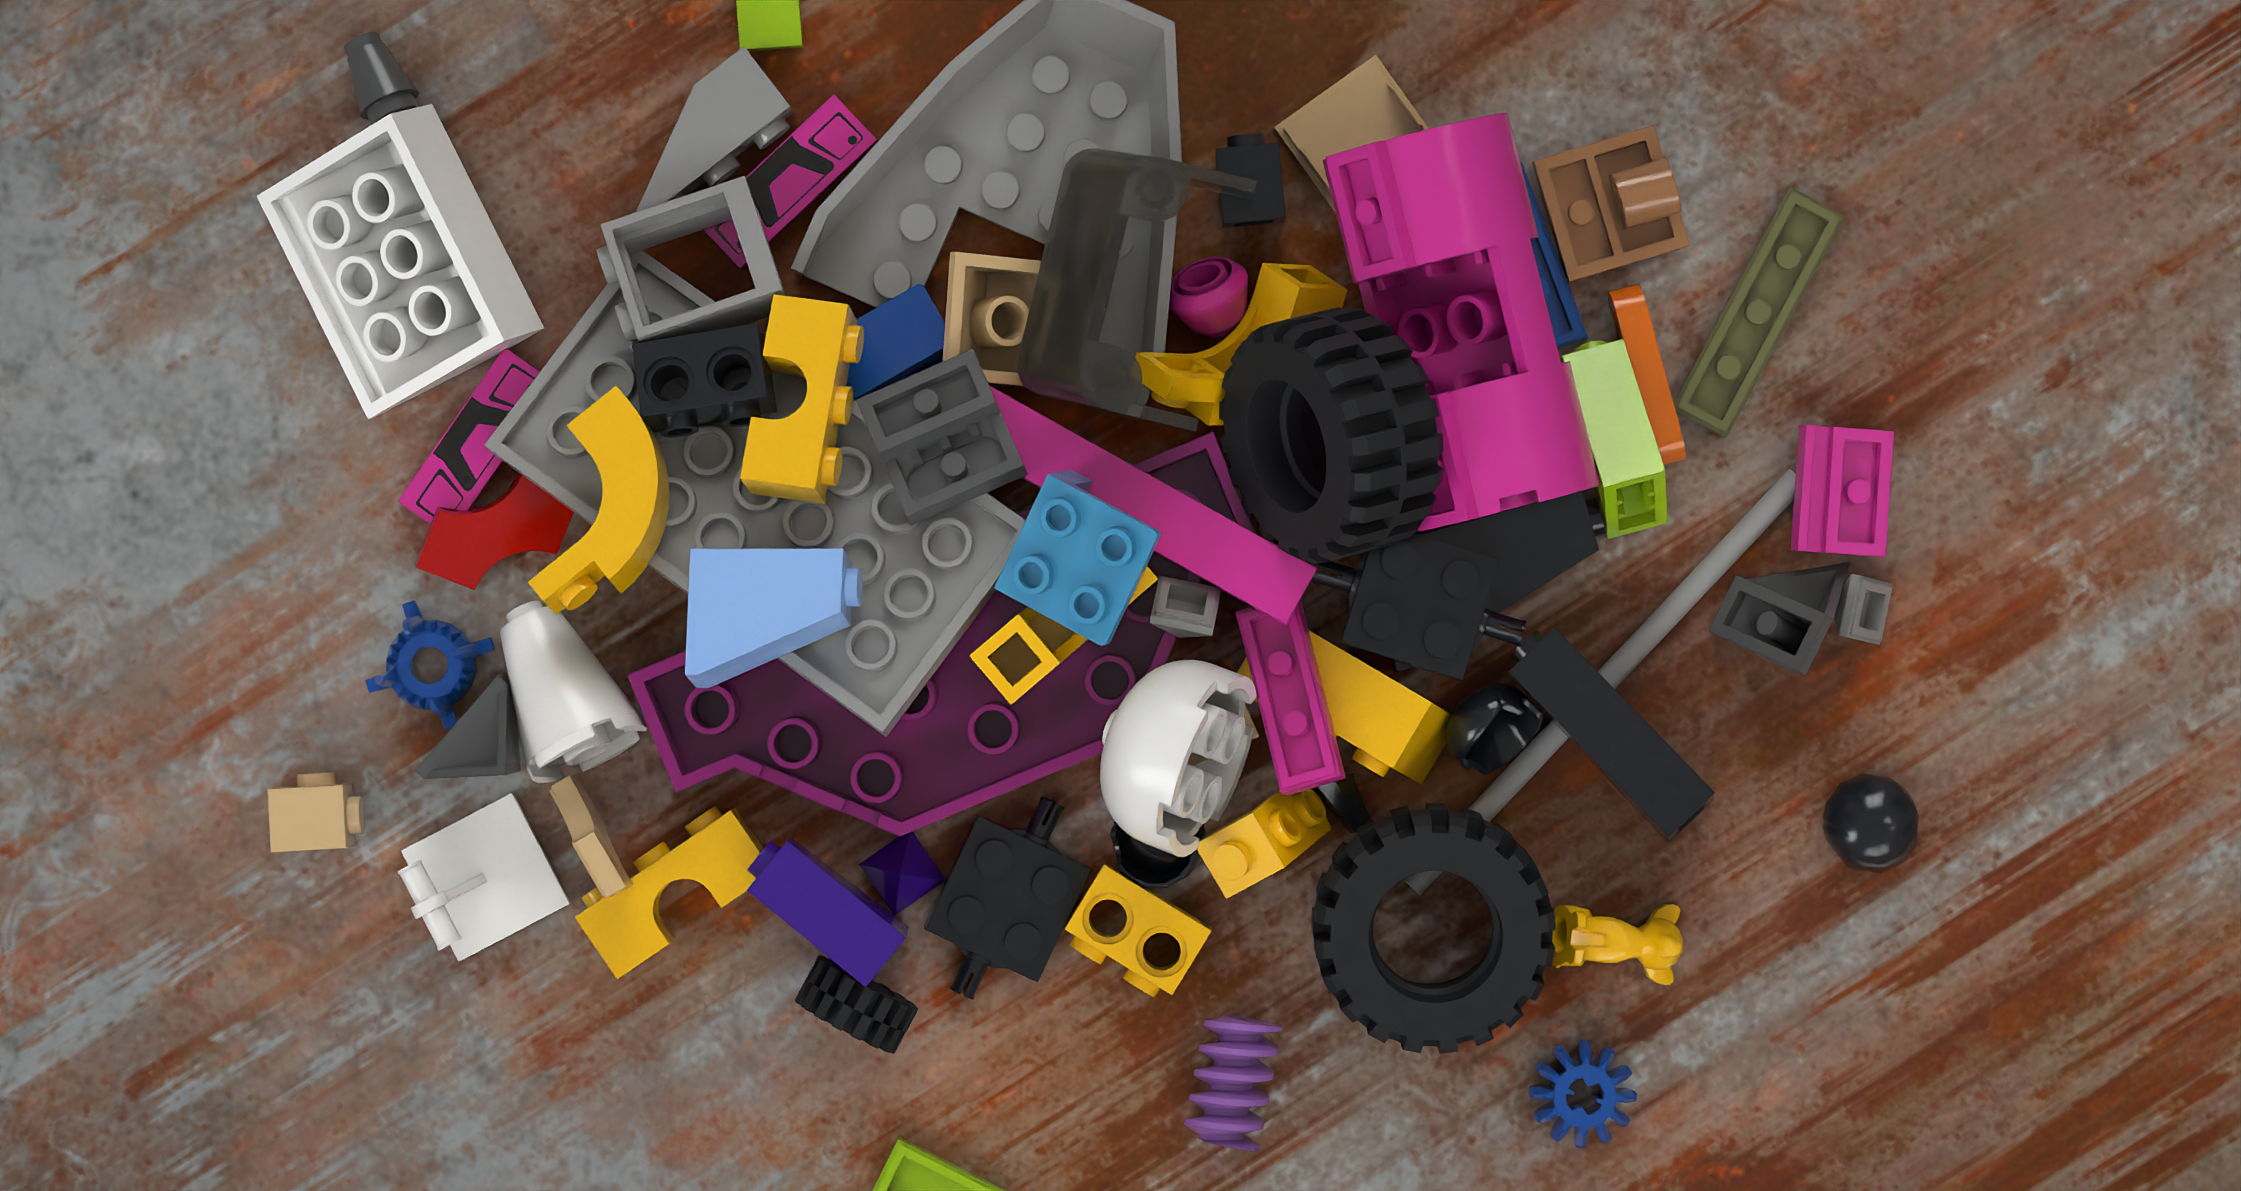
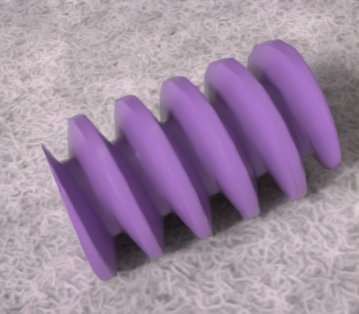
[1184,1014,1283,1151]

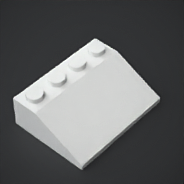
[257,104,544,419]

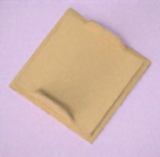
[1274,55,1429,214]

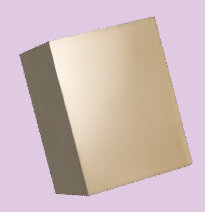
[943,252,1070,390]

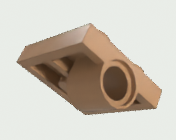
[1532,125,1690,283]

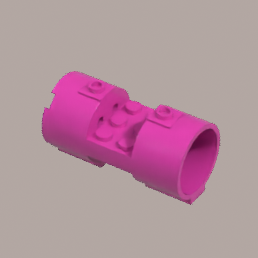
[1323,113,1600,531]

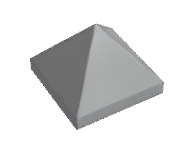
[1834,574,1893,645]
[1150,576,1221,638]

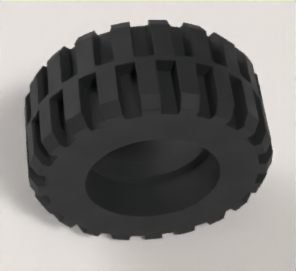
[1219,307,1443,563]
[1311,803,1556,1054]

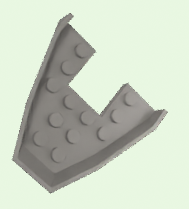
[791,0,1182,423]

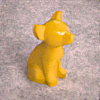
[1552,904,1683,985]

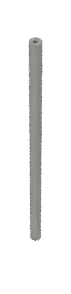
[1403,469,1796,895]

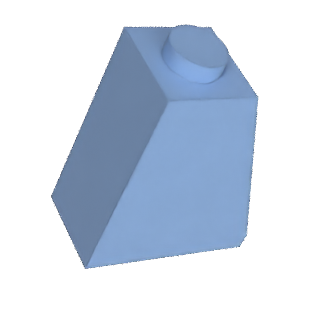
[685,549,863,688]

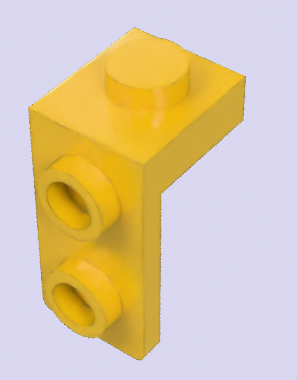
[1197,789,1331,899]

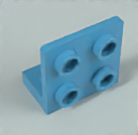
[994,469,1161,646]

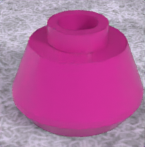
[1169,257,1248,338]

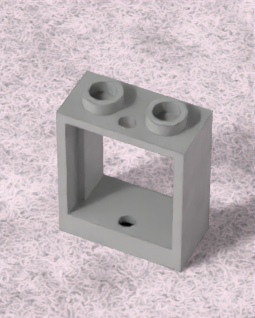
[596,176,786,343]

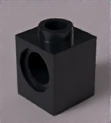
[1215,133,1286,229]

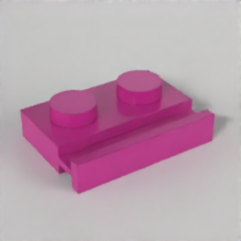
[1790,425,1894,557]

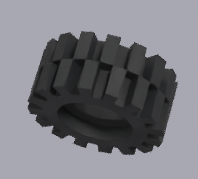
[795,955,918,1054]

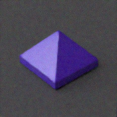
[859,831,946,916]

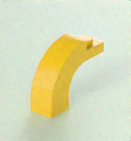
[1130,263,1347,426]
[528,386,670,615]

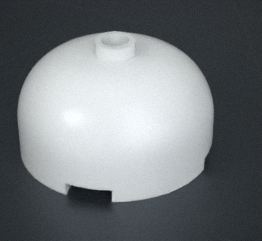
[1100,660,1257,857]

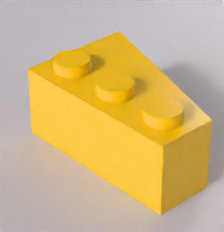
[1237,630,1451,785]

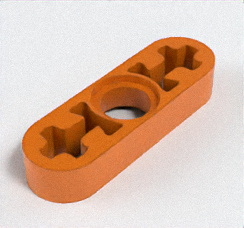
[1607,284,1686,465]

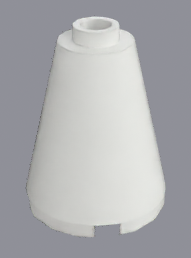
[500,601,647,783]

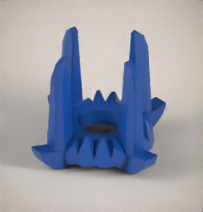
[365,600,495,730]

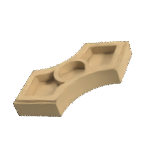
[549,775,633,898]

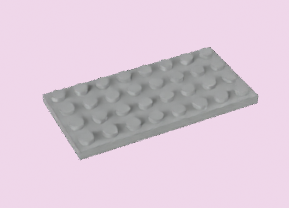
[484,250,1026,737]

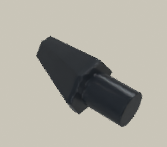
[1311,773,1370,833]

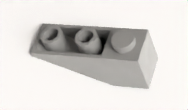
[636,46,794,212]

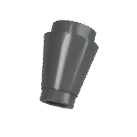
[344,32,419,125]

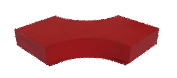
[414,473,574,590]

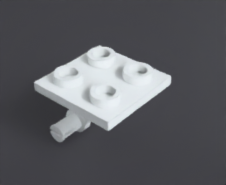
[398,793,571,962]

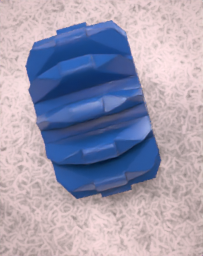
[1528,1039,1637,1148]

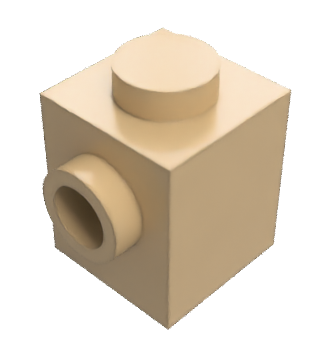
[267,772,365,852]

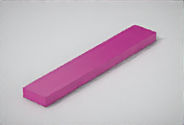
[990,386,1317,625]

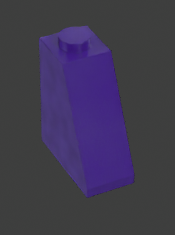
[747,837,909,987]

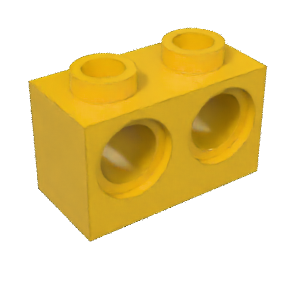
[1065,862,1212,997]

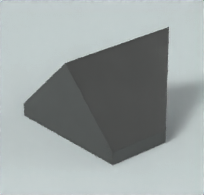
[1709,562,1850,675]
[415,675,521,779]

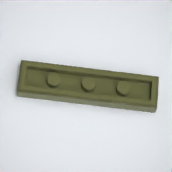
[1673,187,1845,438]

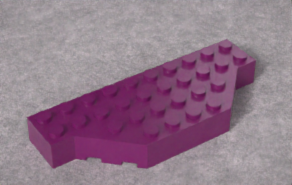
[627,432,1255,836]

